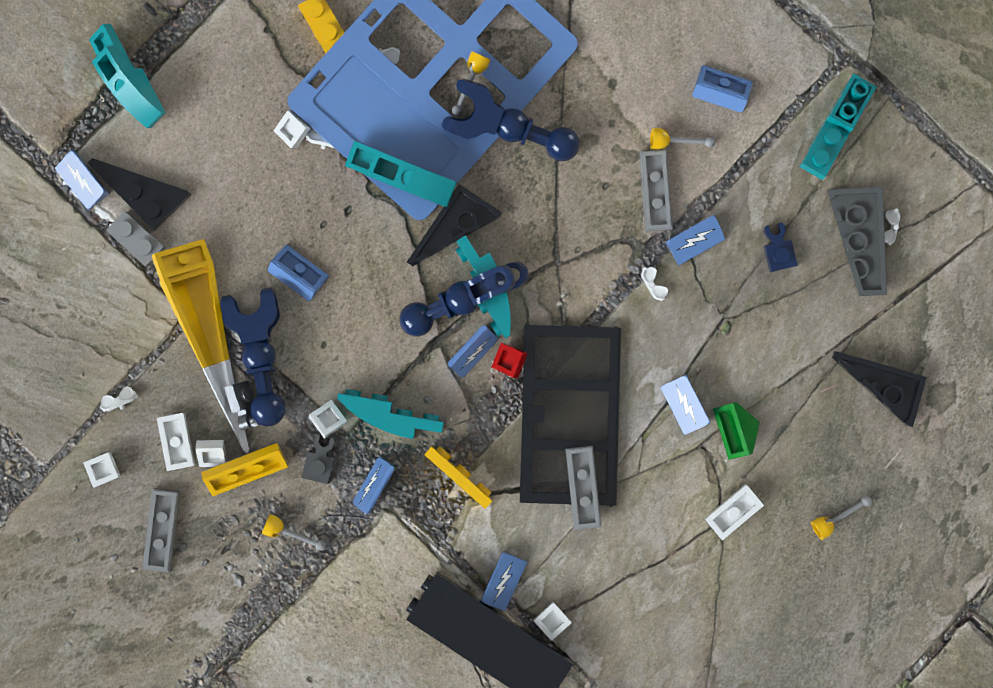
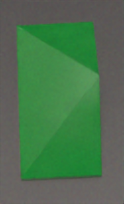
[713,402,760,460]

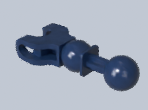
[441,78,580,162]
[399,261,529,337]
[221,287,286,426]

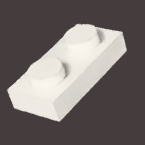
[157,413,195,471]
[704,484,764,540]

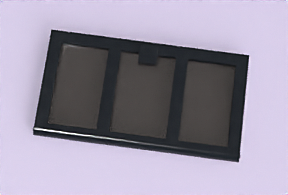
[520,325,621,507]

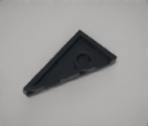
[88,158,191,231]
[407,184,502,266]
[832,351,927,427]

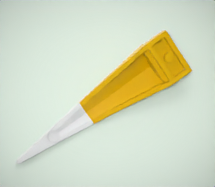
[152,239,249,453]

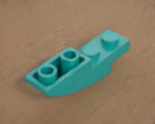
[89,24,166,128]
[799,73,877,180]
[345,141,457,207]
[455,235,511,339]
[337,389,444,439]

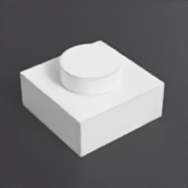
[274,110,311,149]
[309,400,347,439]
[195,440,227,467]
[83,452,121,488]
[533,602,572,641]

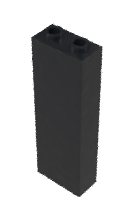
[405,571,573,688]

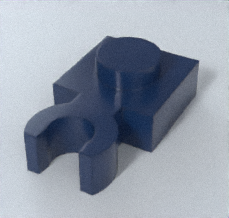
[763,223,798,272]

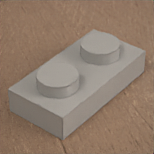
[106,211,165,267]

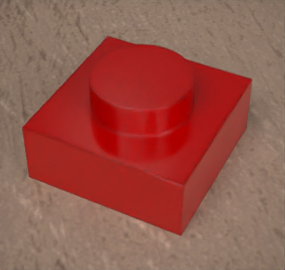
[491,342,528,378]

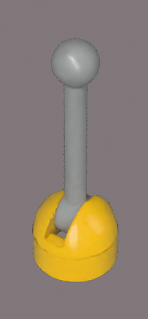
[452,51,491,116]
[650,127,715,150]
[811,496,872,540]
[262,514,326,551]

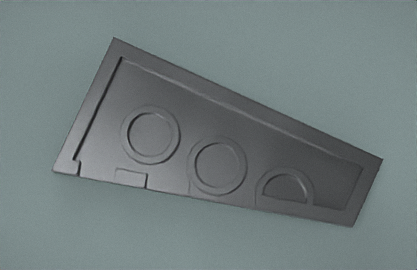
[827,187,887,296]

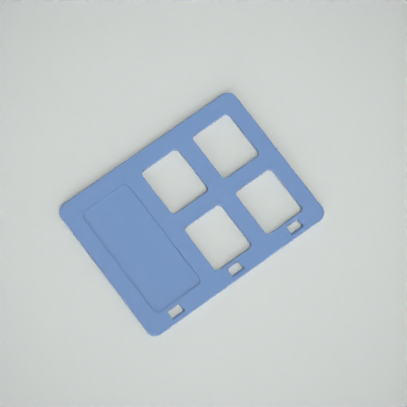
[287,0,578,220]

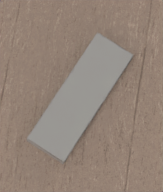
[639,149,673,232]
[565,446,601,530]
[142,488,180,573]

